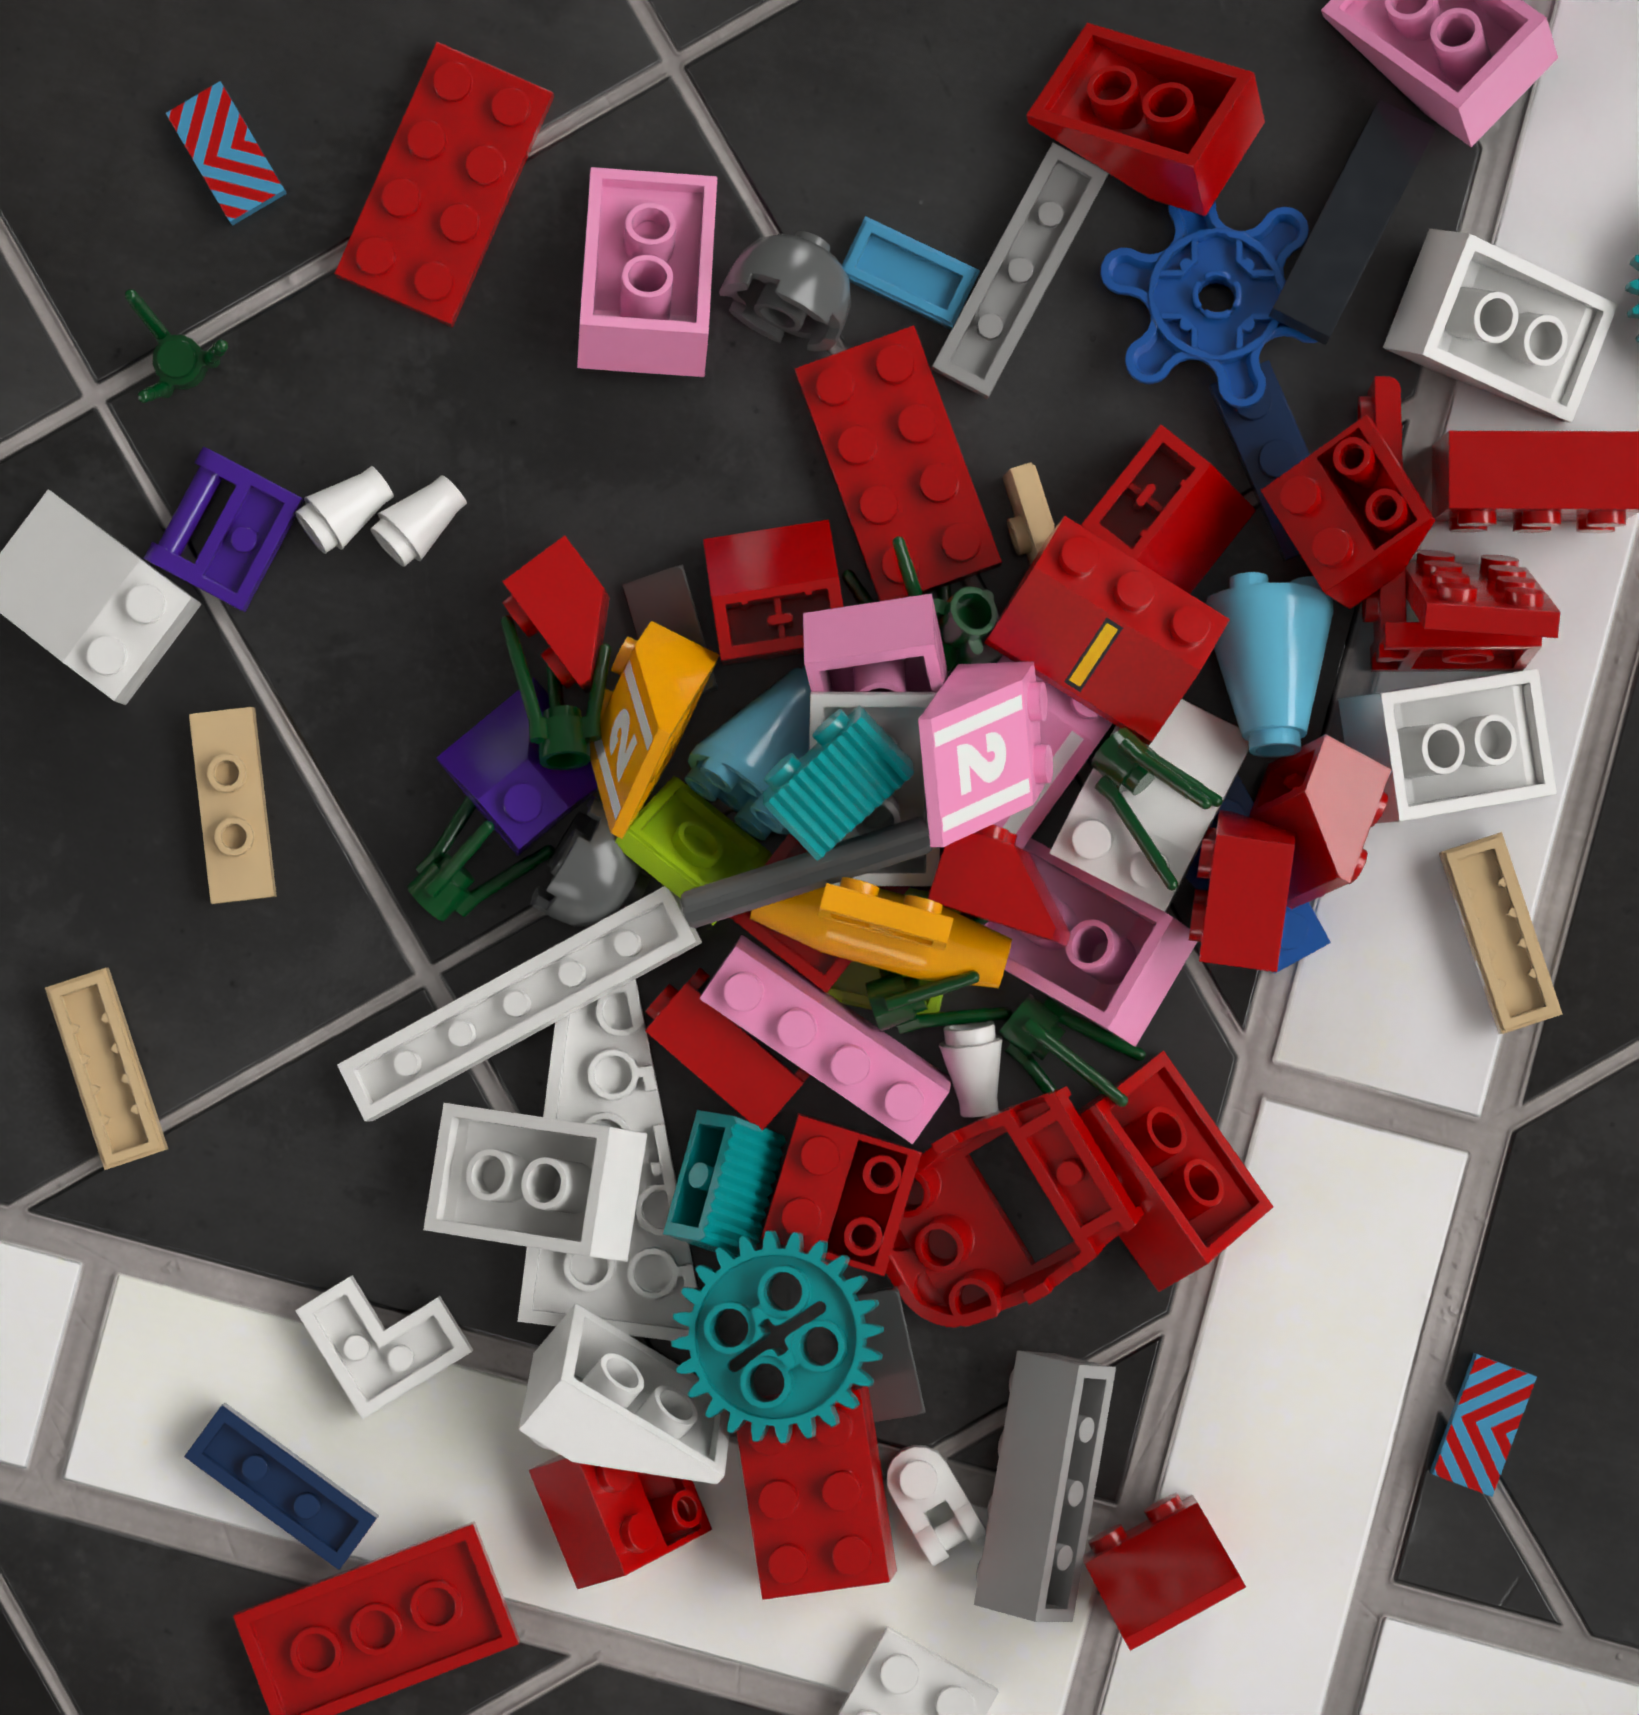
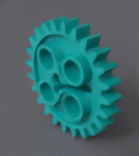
[671,1231,884,1443]

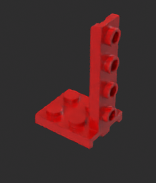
[1357,376,1542,672]

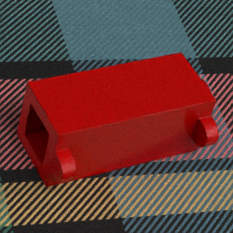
[645,968,810,1131]

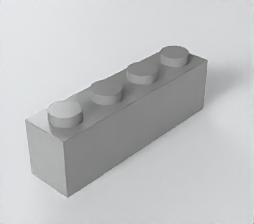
[974,1351,1116,1622]

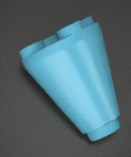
[1205,572,1333,758]
[684,665,811,841]

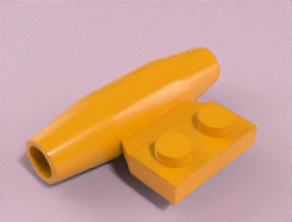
[750,877,1012,988]

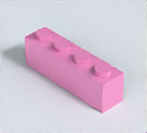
[700,935,951,1144]

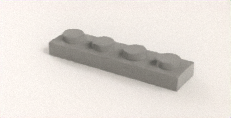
[932,143,1109,399]

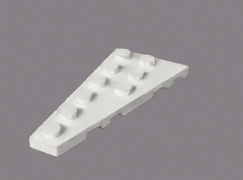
[517,979,698,1341]

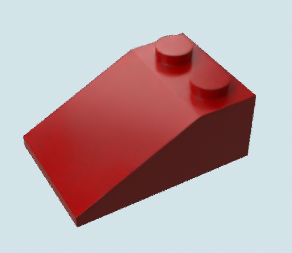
[1026,22,1265,216]
[1083,1493,1246,1651]

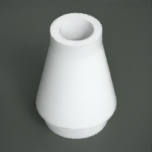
[295,466,394,554]
[371,475,467,567]
[939,1021,1002,1117]

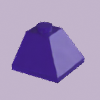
[436,677,599,856]

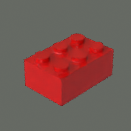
[1432,430,1639,533]
[737,1384,897,1600]

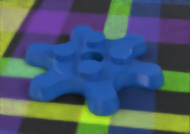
[1101,202,1318,408]

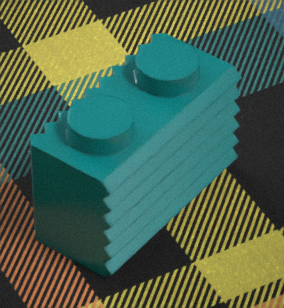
[763,705,915,861]
[663,1110,787,1257]

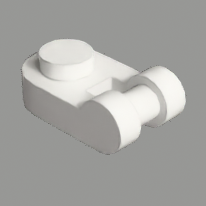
[887,1445,986,1566]

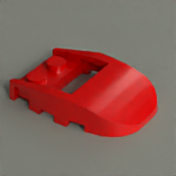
[886,1086,1144,1328]

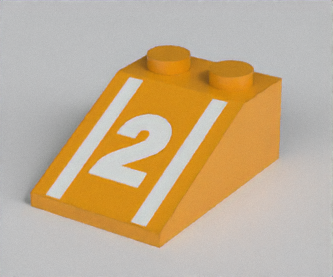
[590,621,720,839]

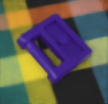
[143,446,305,612]

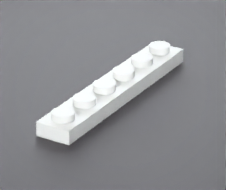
[337,886,702,1121]

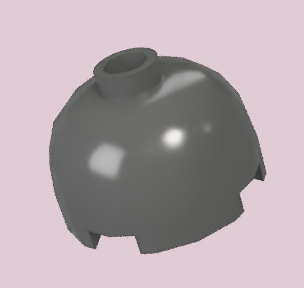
[719,231,851,352]
[530,795,650,927]

